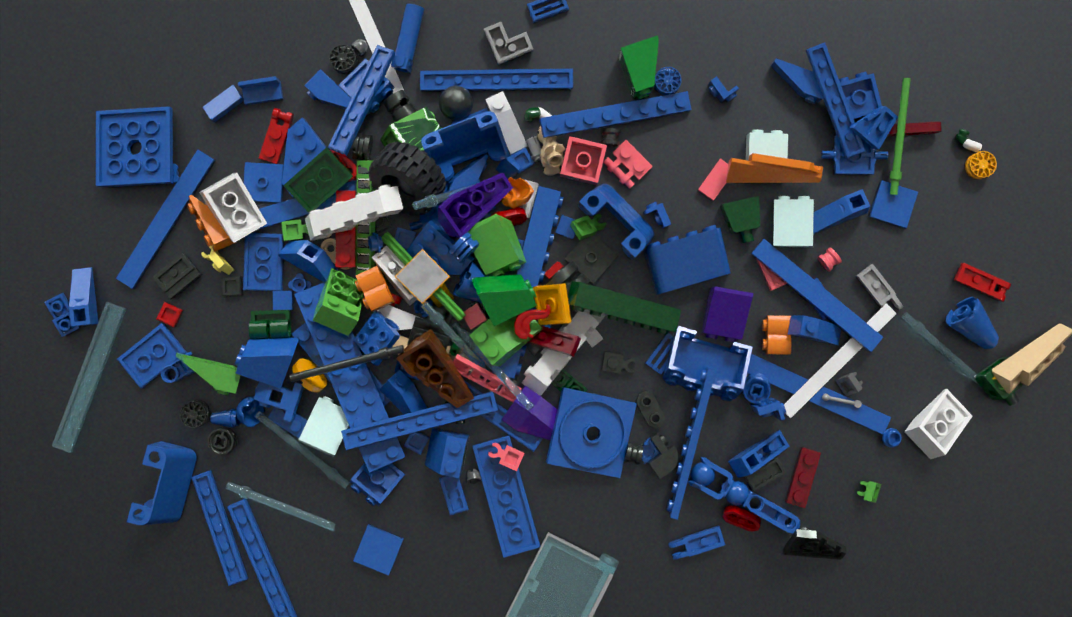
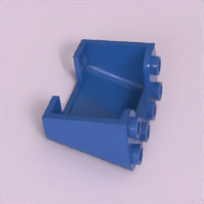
[421,111,510,182]
[578,184,654,260]
[643,225,731,295]
[663,326,753,401]
[127,441,197,525]

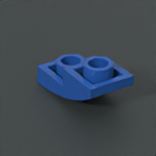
[44,293,80,337]

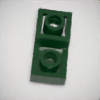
[551,369,588,392]

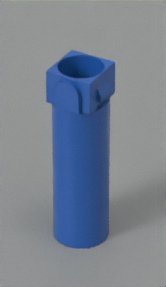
[391,4,425,73]

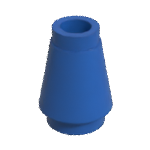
[210,409,241,428]

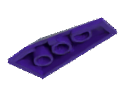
[438,173,513,238]
[501,386,557,441]

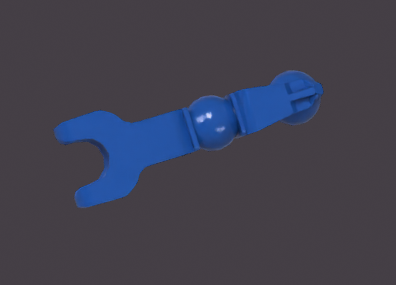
[688,457,800,533]

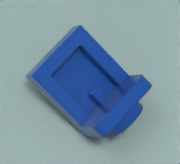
[708,76,739,103]

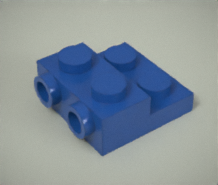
[339,58,395,114]
[839,72,882,119]
[349,463,405,506]

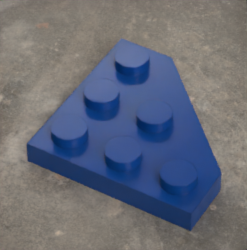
[282,118,326,198]
[399,221,474,275]

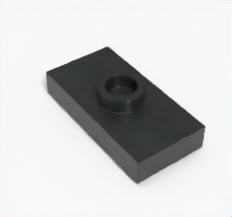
[744,456,787,492]

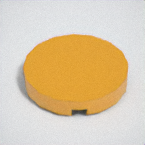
[292,358,327,393]

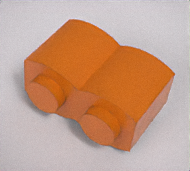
[355,266,394,312]
[762,316,791,355]

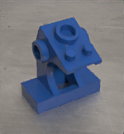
[254,381,304,422]

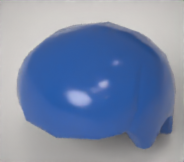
[236,396,265,427]

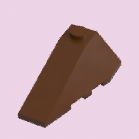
[396,329,474,408]

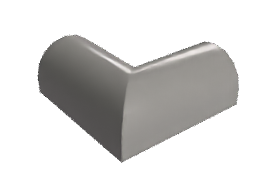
[484,22,534,65]

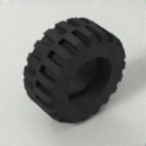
[369,142,446,216]

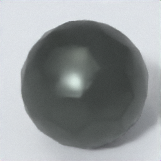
[439,86,473,120]

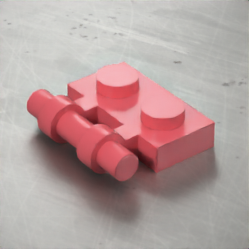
[603,140,653,189]

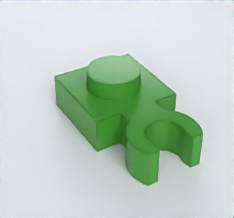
[570,214,606,240]
[282,220,309,241]

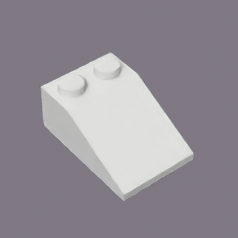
[199,173,267,243]
[905,389,972,459]

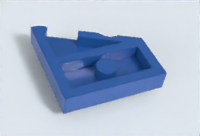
[850,106,898,149]

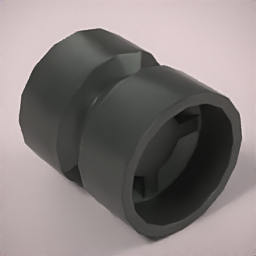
[383,90,417,122]

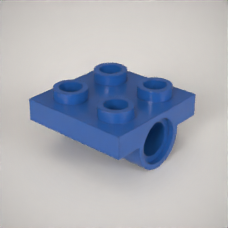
[354,310,400,366]

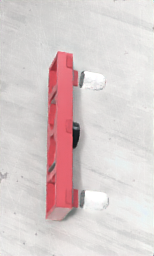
[453,351,522,402]

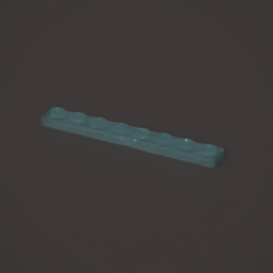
[52,302,126,453]

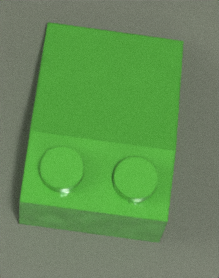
[469,316,543,367]
[176,353,241,395]

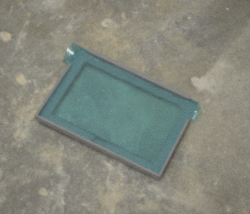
[505,532,619,617]

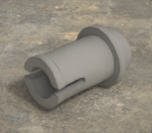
[526,136,541,162]

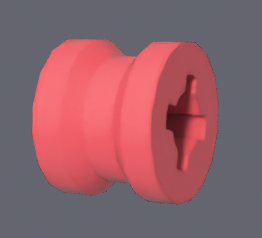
[817,248,842,272]

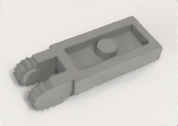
[856,264,903,310]

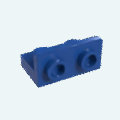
[750,397,786,421]

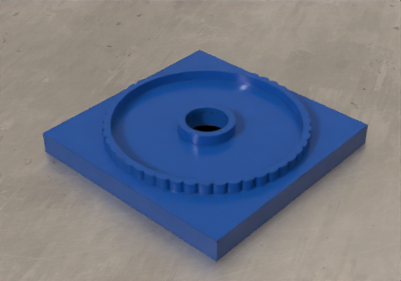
[96,106,173,188]
[546,387,637,478]

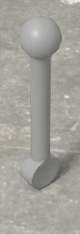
[822,394,862,408]

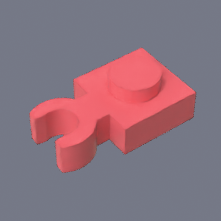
[488,442,525,471]

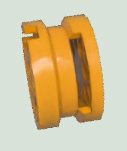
[965,151,997,180]

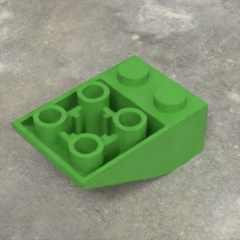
[313,268,364,336]

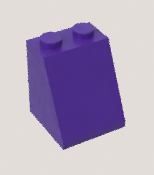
[702,286,754,342]

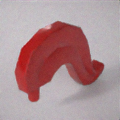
[514,304,551,340]

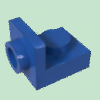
[643,202,671,229]

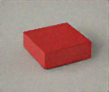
[545,261,563,279]
[157,302,183,327]

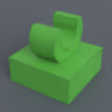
[857,481,881,503]

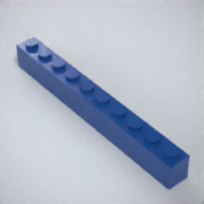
[492,186,564,378]

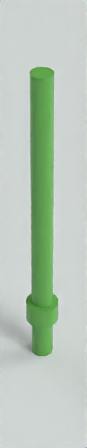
[889,78,911,195]

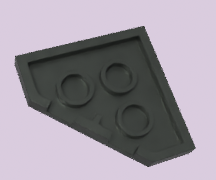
[784,527,846,560]

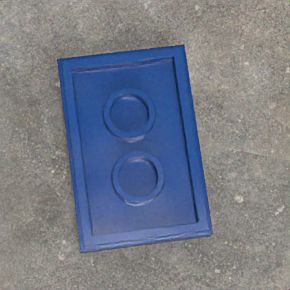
[243,233,284,291]
[117,323,187,389]

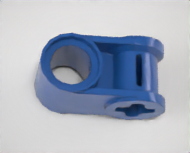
[161,352,195,383]

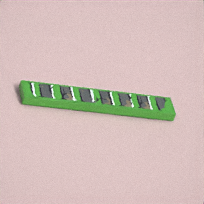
[356,160,376,275]

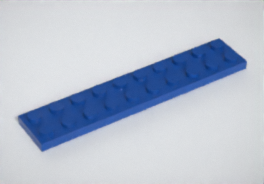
[294,282,405,473]

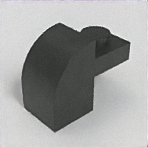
[648,433,678,479]

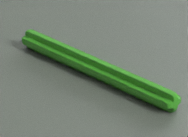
[381,232,466,321]

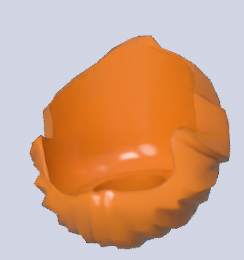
[500,177,534,208]

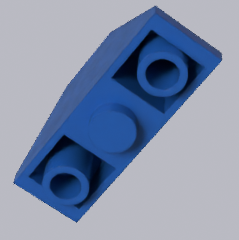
[278,240,338,282]

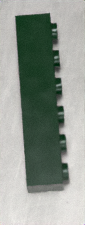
[568,281,681,334]

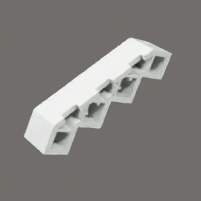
[305,185,403,241]
[522,309,606,396]

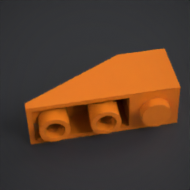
[187,195,236,252]

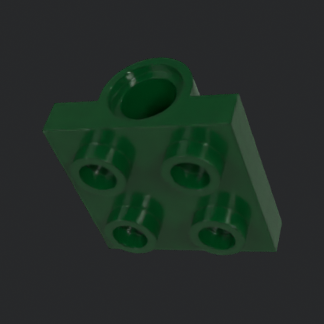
[249,310,292,339]

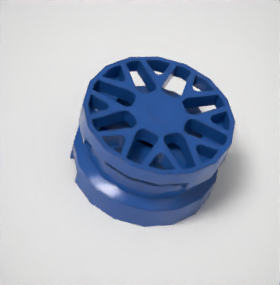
[654,67,681,96]
[449,232,480,263]
[743,373,771,404]

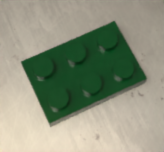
[283,147,353,214]

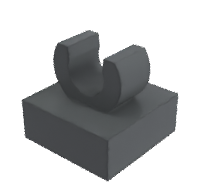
[836,372,863,397]

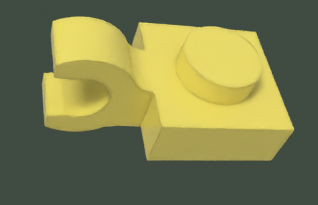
[201,246,234,275]

